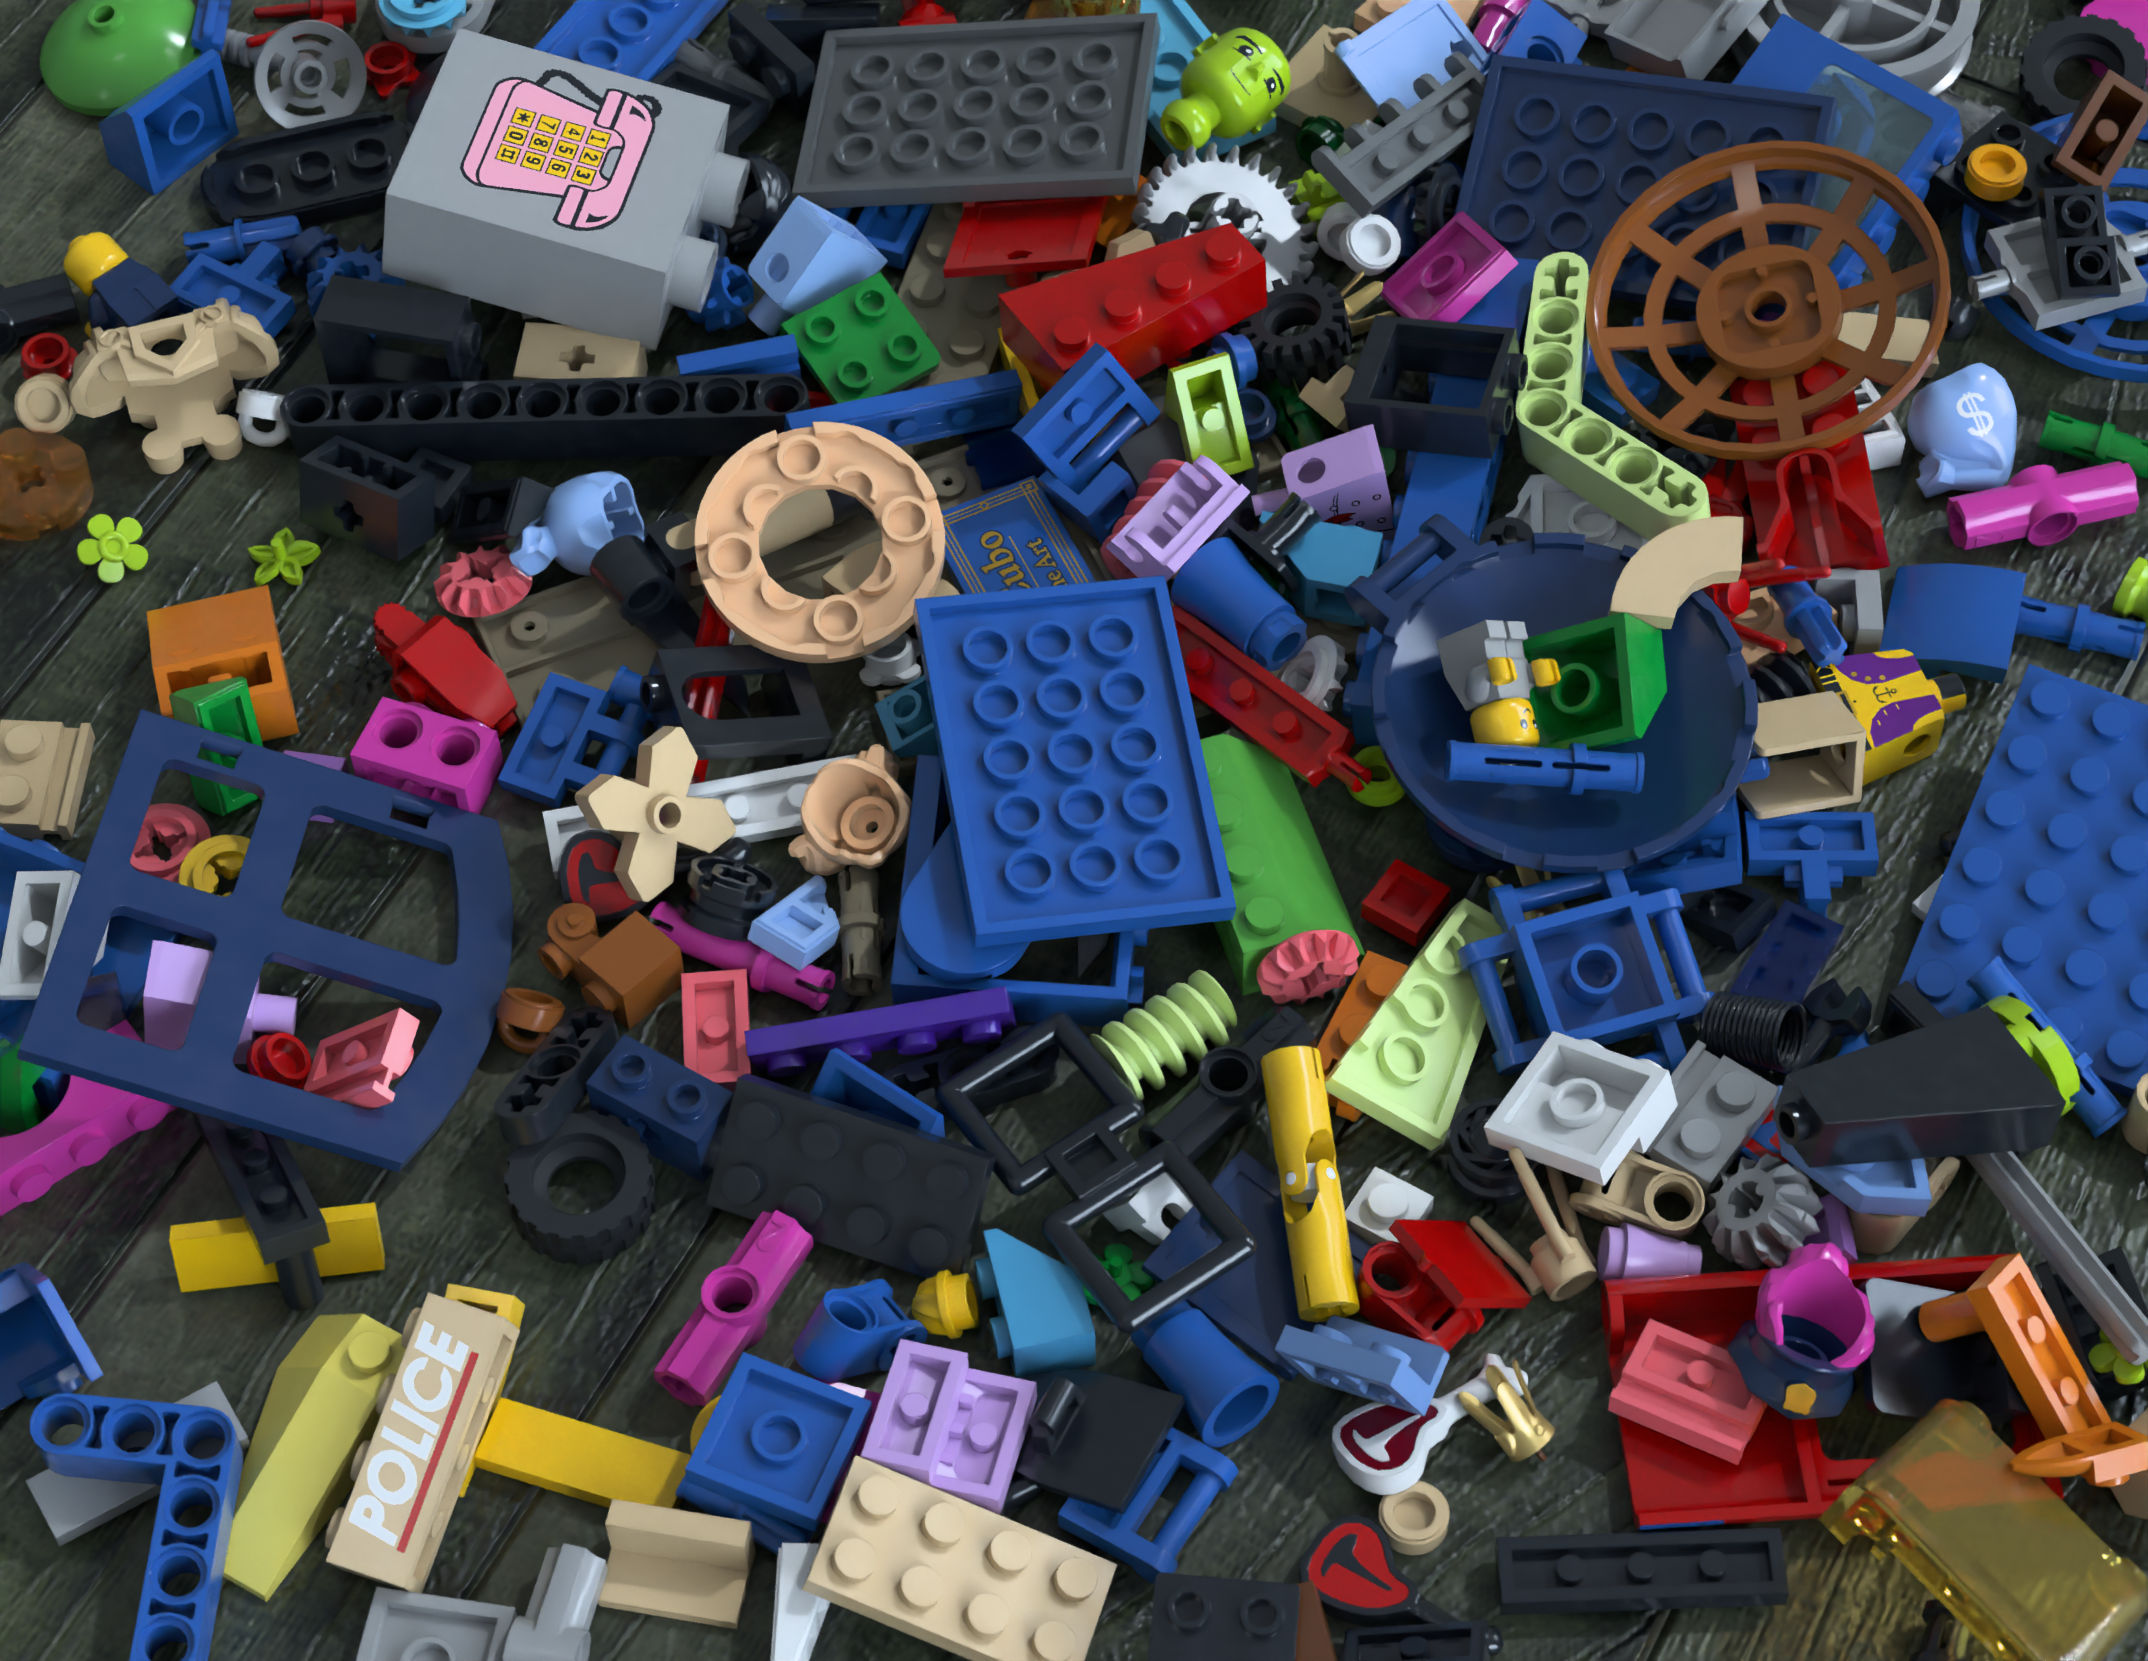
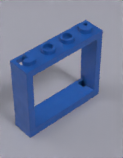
[891,755,1149,1027]

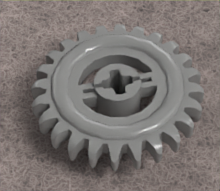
[1131,143,1319,292]

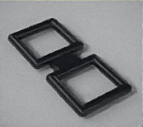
[935,1011,1257,1334]

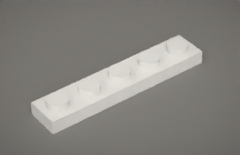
[542,754,856,879]

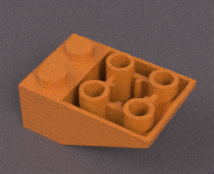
[147,585,299,742]

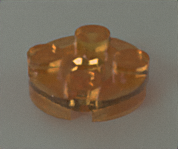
[0,427,94,541]

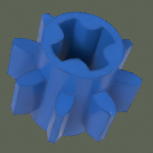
[685,256,754,333]

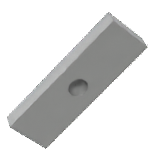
[26,1381,251,1547]

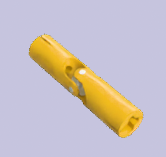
[1261,1046,1360,1322]

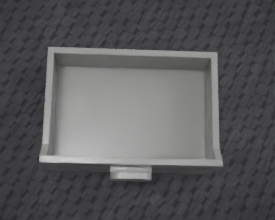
[1604,0,1768,80]

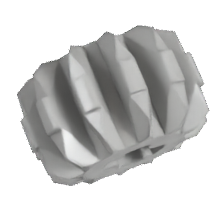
[1701,1153,1824,1271]

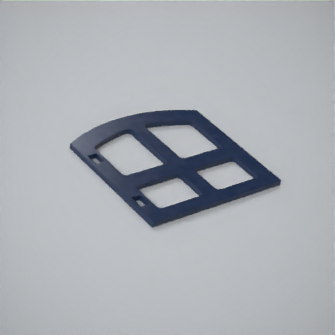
[16,709,513,1172]

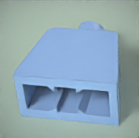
[747,195,888,337]

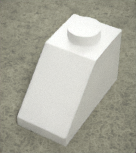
[0,870,110,1000]

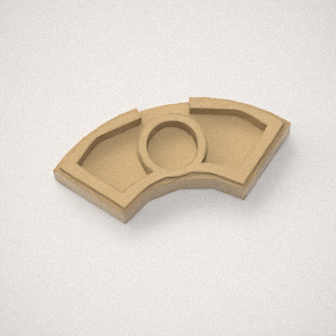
[1608,516,1744,629]

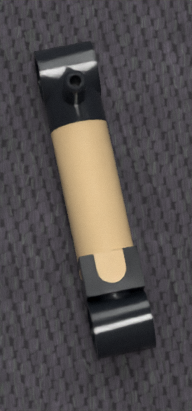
[590,489,875,622]

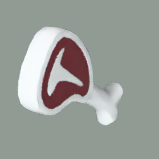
[1332,1354,1528,1495]

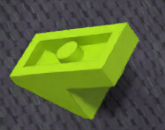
[1163,352,1254,476]

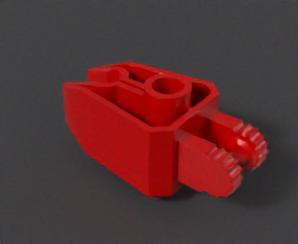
[373,602,518,739]

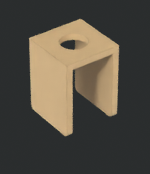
[1736,691,1867,820]

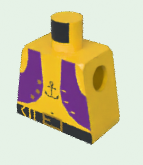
[1808,649,1966,786]

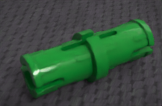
[2038,410,2148,479]

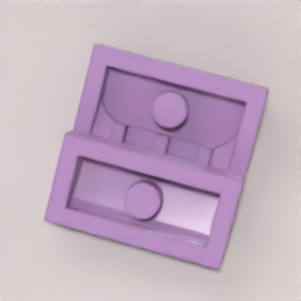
[861,1339,1037,1515]

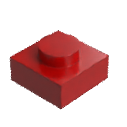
[1361,858,1451,947]

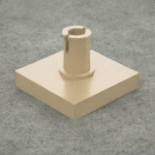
[1274,24,1380,129]

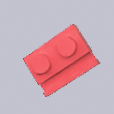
[303,1008,420,1110]
[1608,1319,1768,1465]

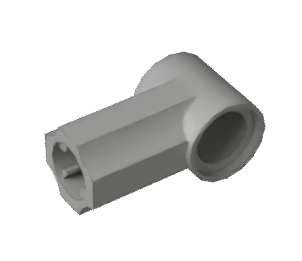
[502,1543,608,1661]

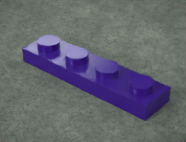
[744,986,1017,1077]

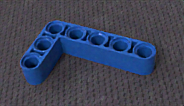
[30,1393,243,1661]

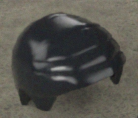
[720,152,794,254]

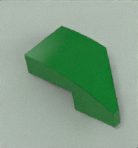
[0,1034,46,1134]

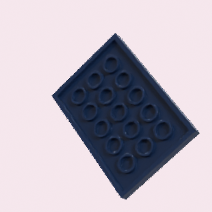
[1454,54,1838,321]

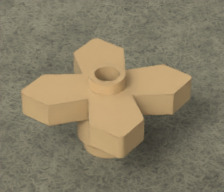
[575,726,736,902]

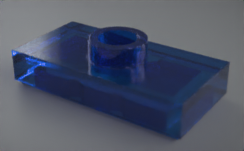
[1730,899,1845,1007]

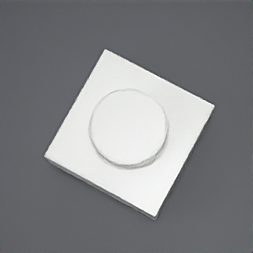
[1345,1166,1434,1246]

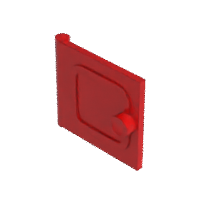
[943,196,1109,288]

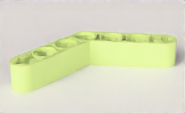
[1515,252,1711,541]

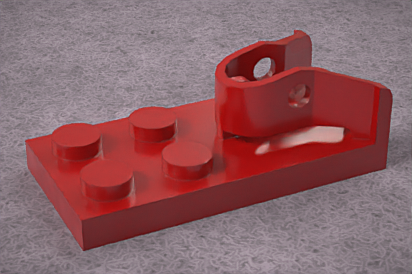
[1729,360,1890,587]

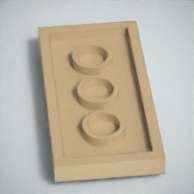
[802,1455,1117,1661]

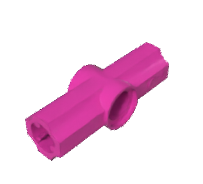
[1946,461,2140,550]
[654,1210,814,1407]

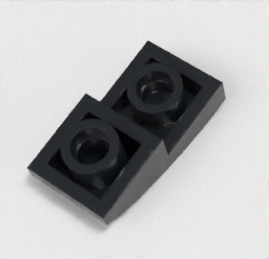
[2037,185,2121,300]

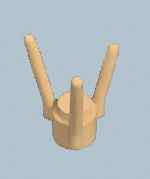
[1470,1147,1598,1301]

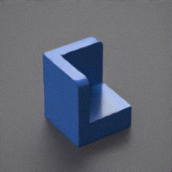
[1038,461,1137,544]

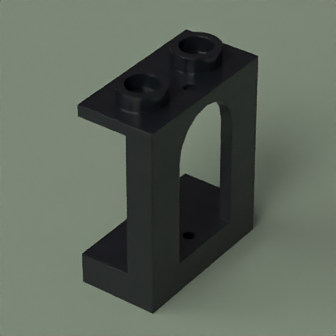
[640,644,833,766]

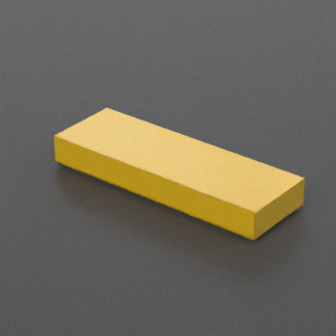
[169,1202,385,1293]
[474,1397,692,1510]

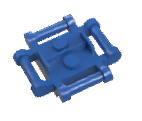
[1456,869,1715,1076]

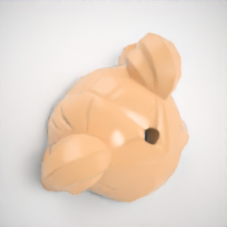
[788,744,912,876]

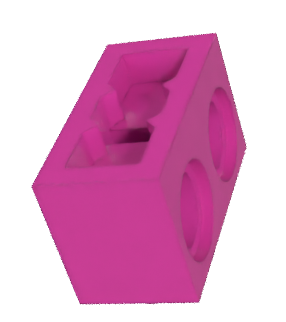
[350,696,504,814]

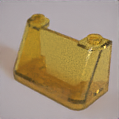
[1819,1399,2148,1661]

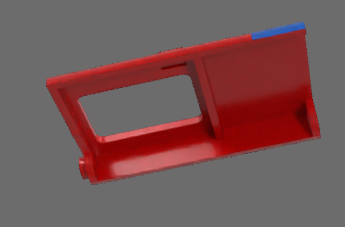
[1600,1253,2064,1530]

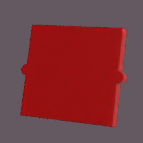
[1388,1219,1532,1308]

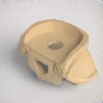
[69,297,280,474]

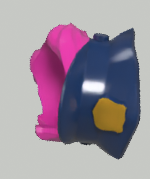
[1727,1242,1875,1420]

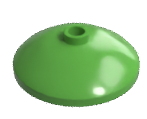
[40,0,201,116]

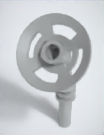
[216,20,367,129]

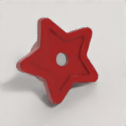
[364,41,420,100]

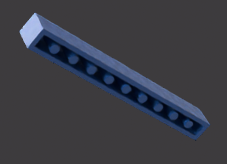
[1343,258,1539,746]

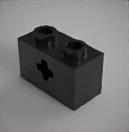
[299,435,435,562]

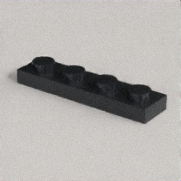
[1494,1527,1789,1615]

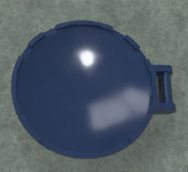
[1344,514,1758,873]

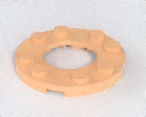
[695,422,945,663]

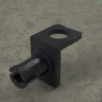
[1181,492,1322,593]

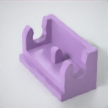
[1106,455,1250,582]

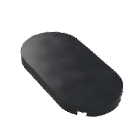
[200,111,415,227]

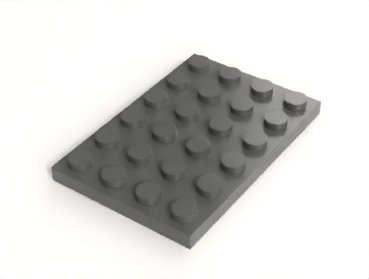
[792,13,1161,208]

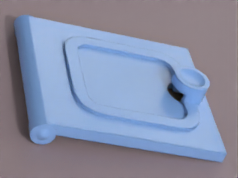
[1333,0,1488,110]

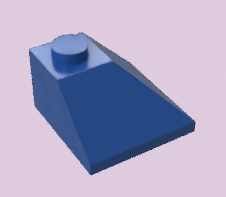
[98,48,239,196]

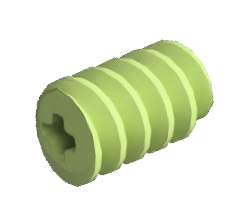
[1090,970,1237,1101]

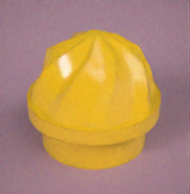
[911,1270,979,1339]

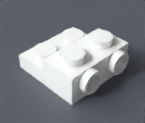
[1484,1031,1678,1186]

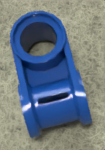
[793,1279,928,1382]

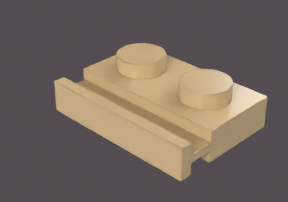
[0,719,95,840]

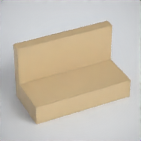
[598,1499,756,1629]

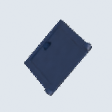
[1141,1149,1379,1381]

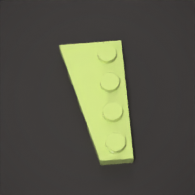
[1325,898,1509,1151]

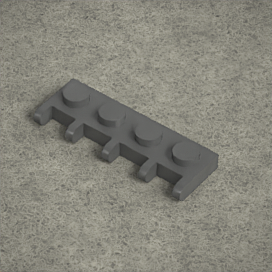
[1311,52,1487,219]

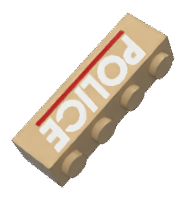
[325,1292,520,1593]

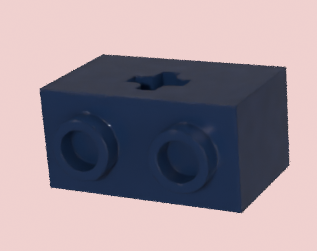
[586,1034,734,1183]

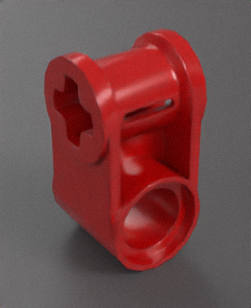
[1355,1241,1485,1353]

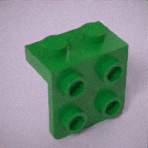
[779,272,940,404]

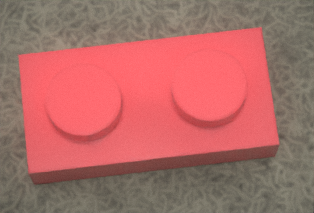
[681,969,752,1092]

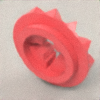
[433,545,533,617]
[130,803,211,883]
[1256,930,1360,1005]

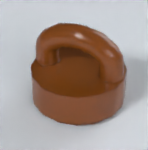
[496,988,565,1055]

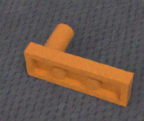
[1919,1252,2112,1440]

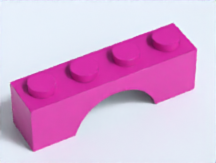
[0,1019,178,1217]

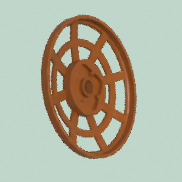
[1586,140,1951,461]

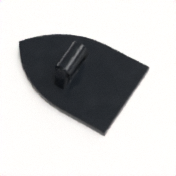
[1014,1370,1185,1514]

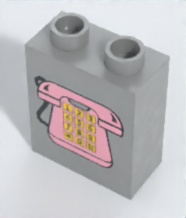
[382,28,750,351]

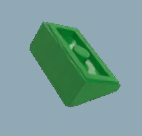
[169,676,263,816]

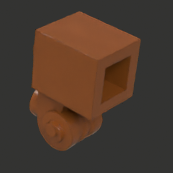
[537,902,685,1031]

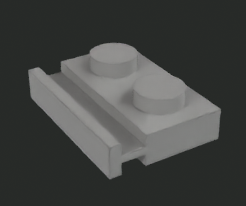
[1630,1040,1778,1195]

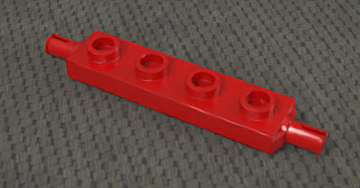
[1172,605,1372,793]

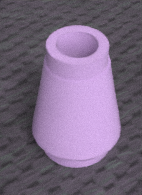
[1597,1222,1702,1281]

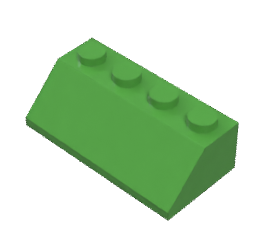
[1200,733,1365,996]

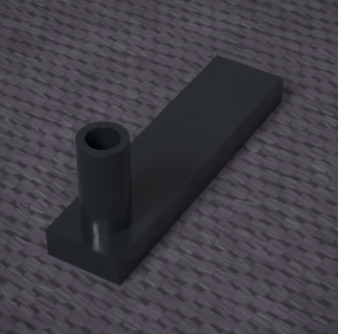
[192,1111,330,1310]

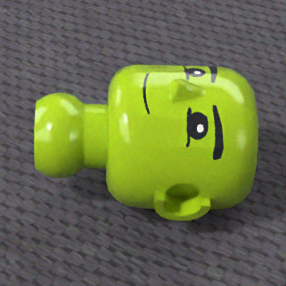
[1160,27,1291,152]

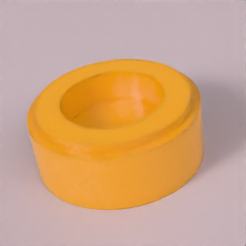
[1965,144,2027,201]

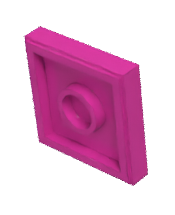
[1379,211,1519,323]

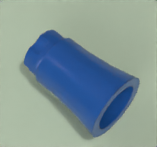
[1171,537,1308,672]
[1131,1300,1280,1448]

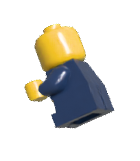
[63,232,180,340]

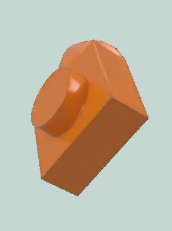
[2009,1421,2148,1487]

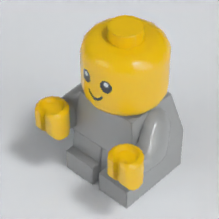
[1436,620,1561,765]

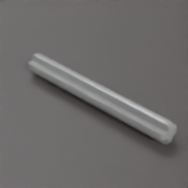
[1964,1151,2148,1366]

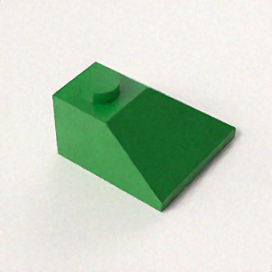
[1522,612,1667,766]

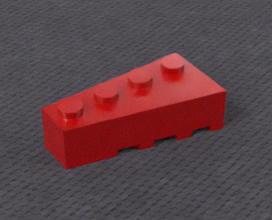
[998,223,1267,392]

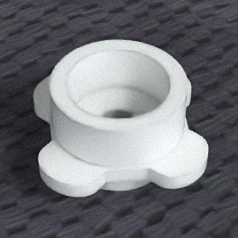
[859,632,921,686]

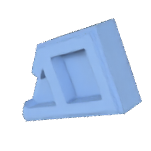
[747,875,840,971]

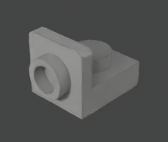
[1813,567,1884,655]

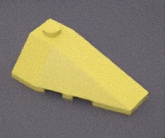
[223,1313,406,1602]

